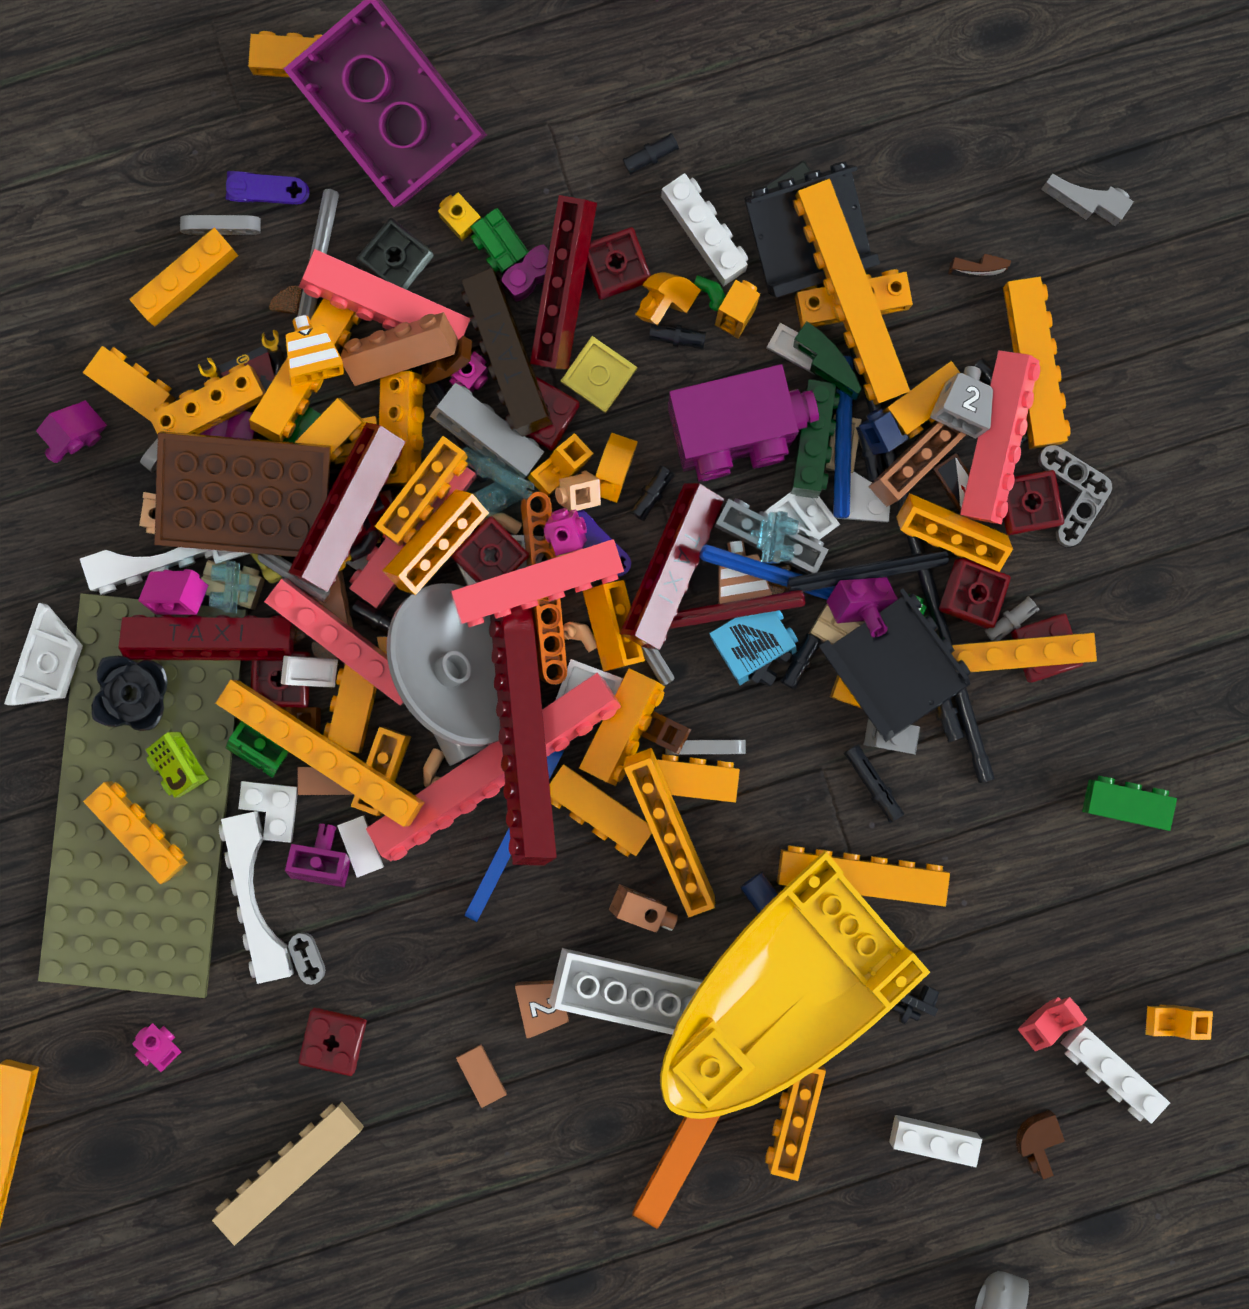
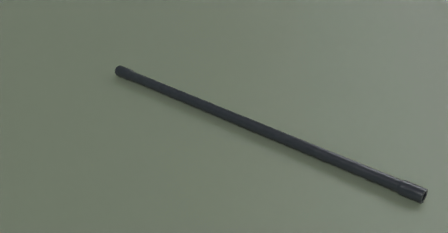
[849,347,995,783]

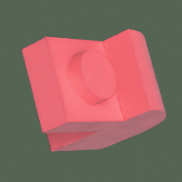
[1018,997,1087,1051]

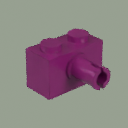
[36,400,107,463]
[826,577,897,637]
[285,824,351,888]

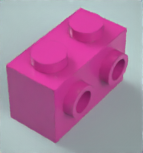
[138,569,209,615]

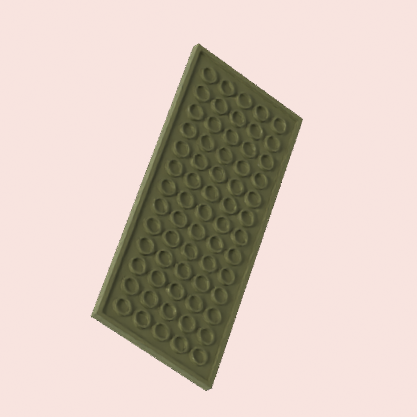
[38,593,248,998]

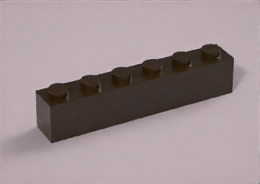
[461,268,553,437]

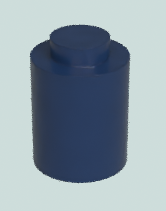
[740,871,778,914]

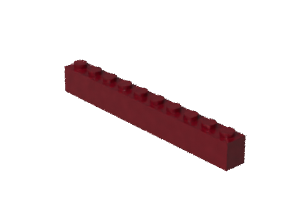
[489,605,557,866]

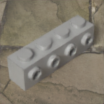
[430,383,544,484]
[715,498,829,574]

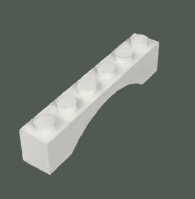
[80,547,213,595]
[219,811,294,984]

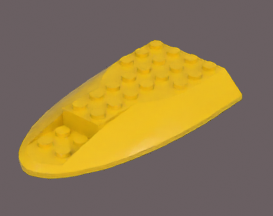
[660,851,930,1119]

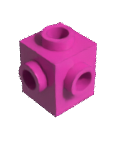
[449,351,488,393]
[544,508,587,556]
[132,1023,181,1072]

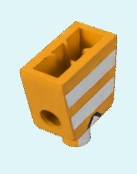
[285,315,344,387]

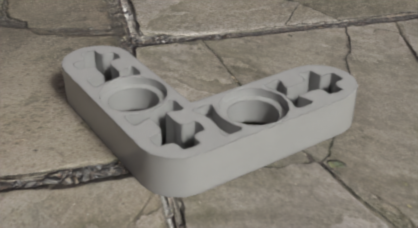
[1038,445,1112,547]

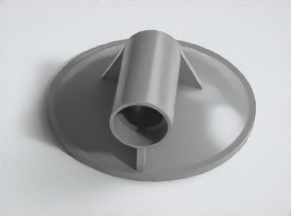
[387,583,500,766]

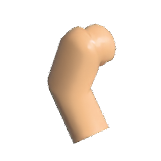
[479,513,522,535]
[563,622,597,653]
[423,748,444,788]

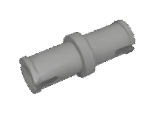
[985,596,1039,641]

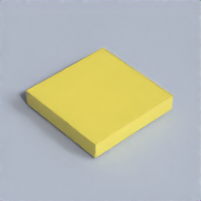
[561,336,637,413]

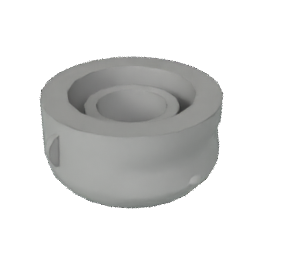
[975,1271,1029,1309]

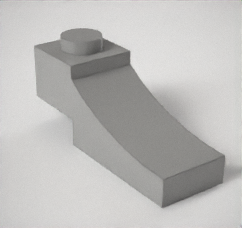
[1041,173,1134,226]

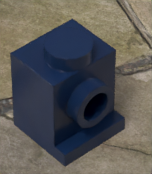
[859,408,909,455]

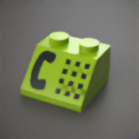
[146,732,209,798]

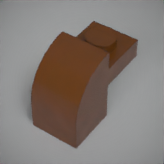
[1016,1110,1065,1180]

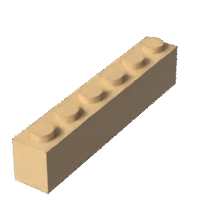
[212,1102,364,1246]

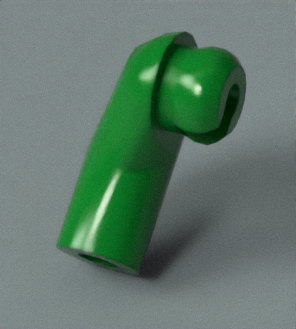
[694,275,726,311]

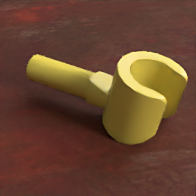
[250,553,283,584]

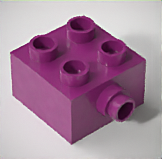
[668,364,819,482]

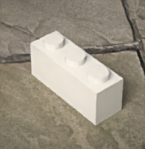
[889,1115,982,1167]

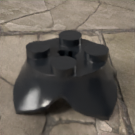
[91,655,168,731]

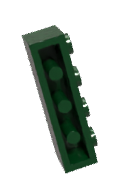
[790,380,840,498]

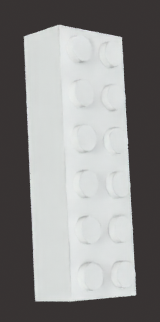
[549,948,703,1035]

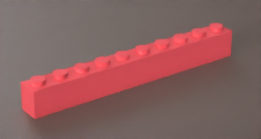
[366,672,621,862]

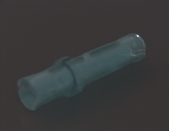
[463,447,534,499]

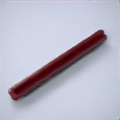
[669,590,805,629]

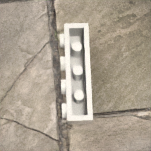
[661,173,749,287]
[1060,1025,1170,1124]

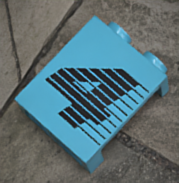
[709,610,798,685]

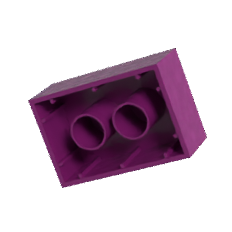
[283,0,487,207]

